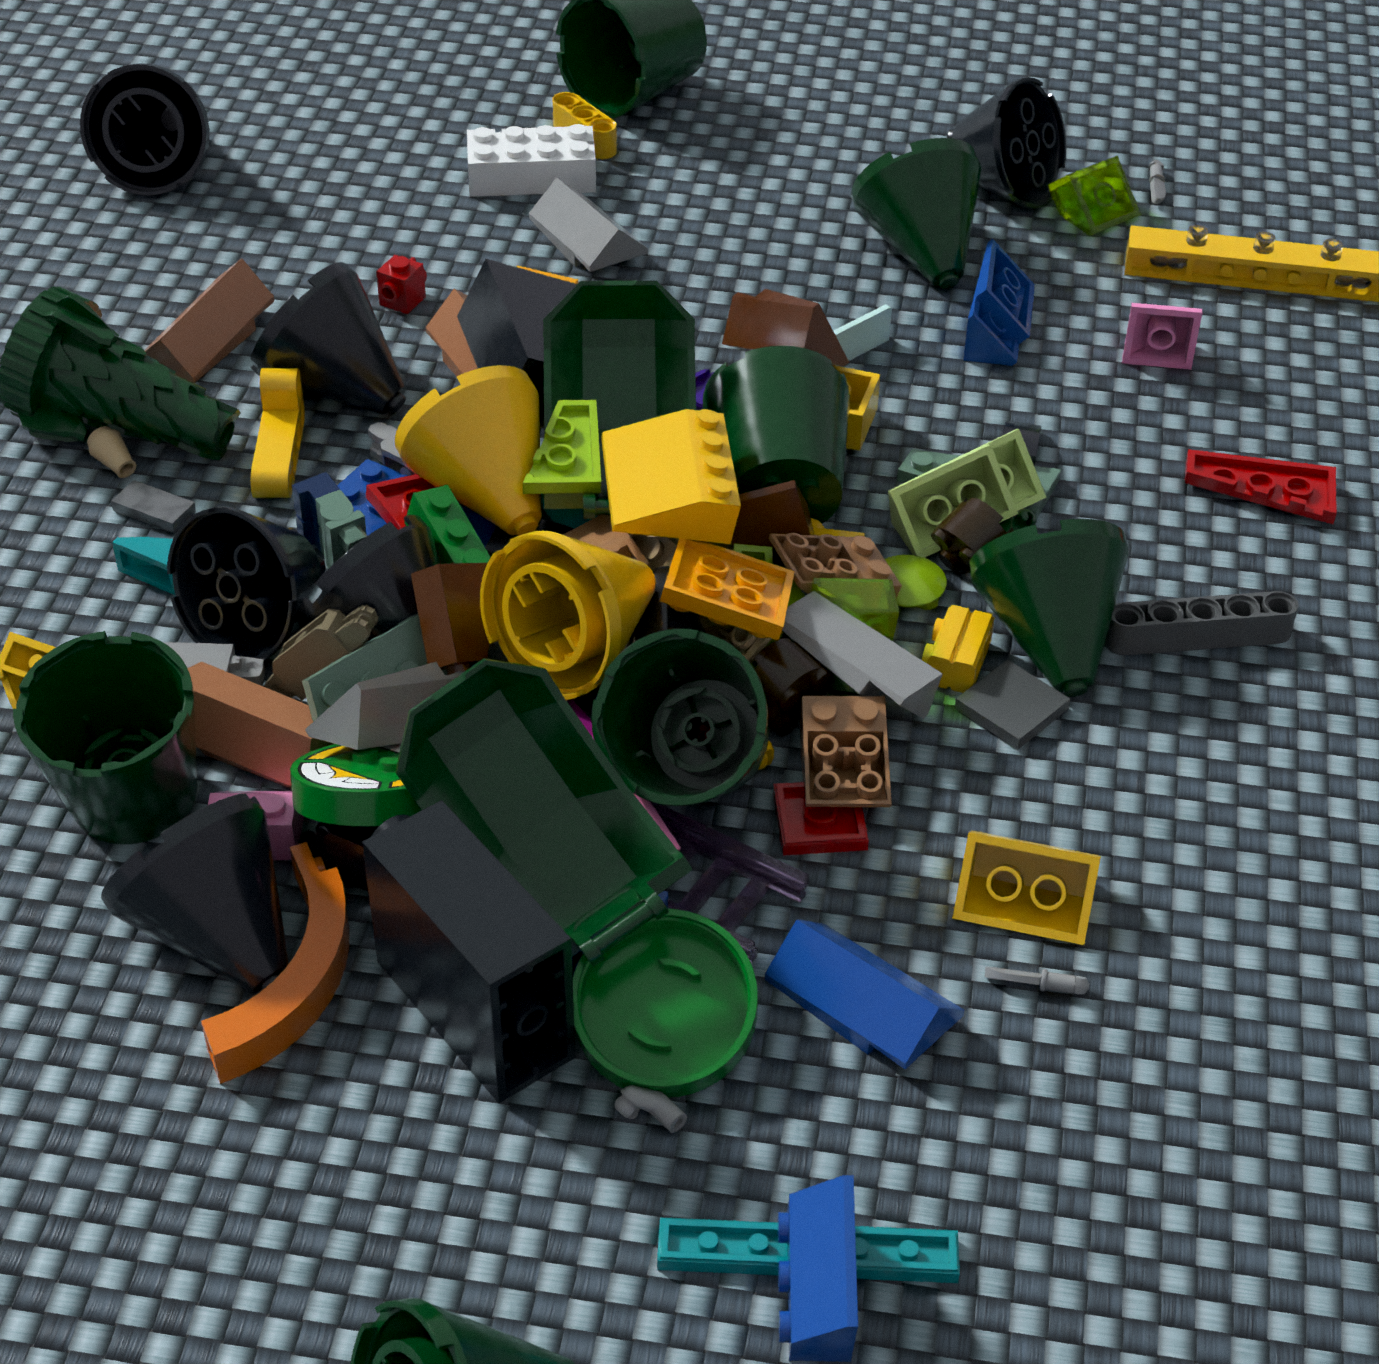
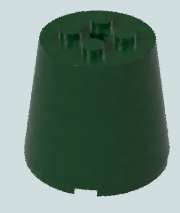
[556,0,707,118]
[703,346,850,524]
[592,629,769,806]
[13,631,198,844]

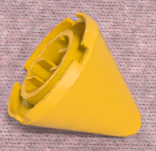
[395,365,542,536]
[480,531,656,700]

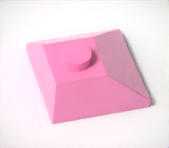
[1122,303,1202,370]

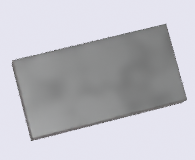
[111,480,196,533]

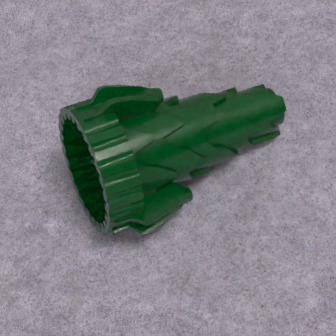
[0,286,241,460]

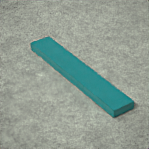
[657,1217,960,1283]

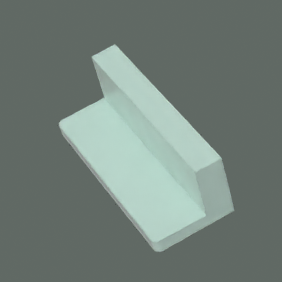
[833,304,892,366]

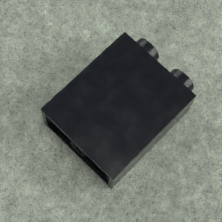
[457,259,577,428]
[362,800,576,1104]

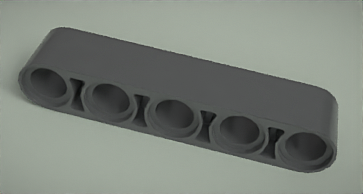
[1104,591,1299,655]

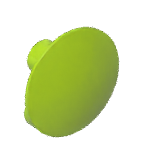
[885,555,947,610]

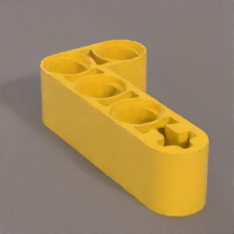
[250,368,305,498]

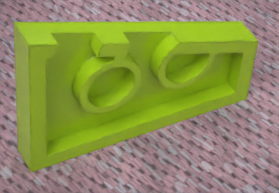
[523,400,601,494]

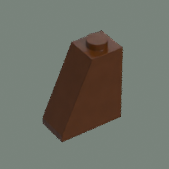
[411,563,489,675]

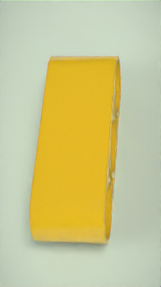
[552,92,617,159]

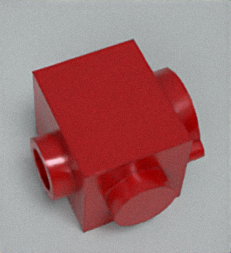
[376,255,427,314]

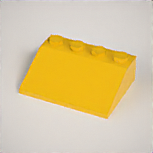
[601,409,741,544]

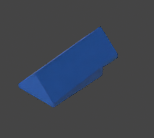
[963,239,1035,366]
[765,919,965,1069]

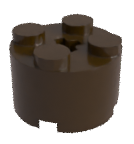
[931,497,1014,583]
[753,638,832,737]

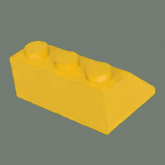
[952,830,1101,945]

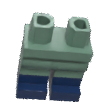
[292,472,367,568]

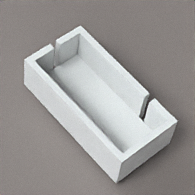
[467,124,596,197]

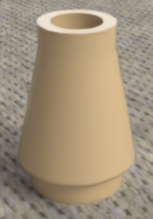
[87,426,136,478]

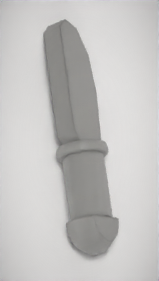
[1148,160,1166,204]
[984,966,1090,994]

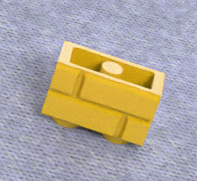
[922,605,995,693]

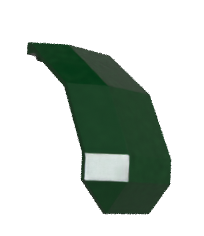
[543,280,696,519]
[395,658,693,967]

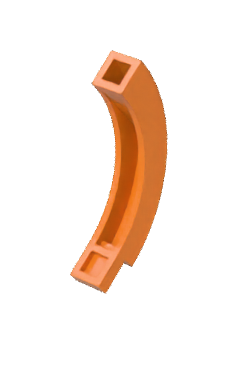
[201,842,349,1084]

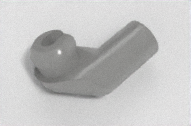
[614,1085,687,1133]

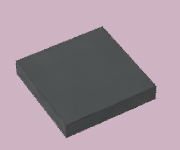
[955,659,1070,750]

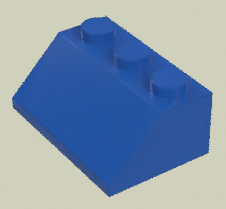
[778,1175,858,1362]

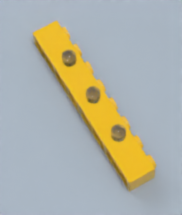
[1124,225,1379,302]

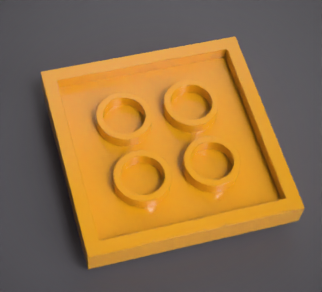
[660,538,795,641]

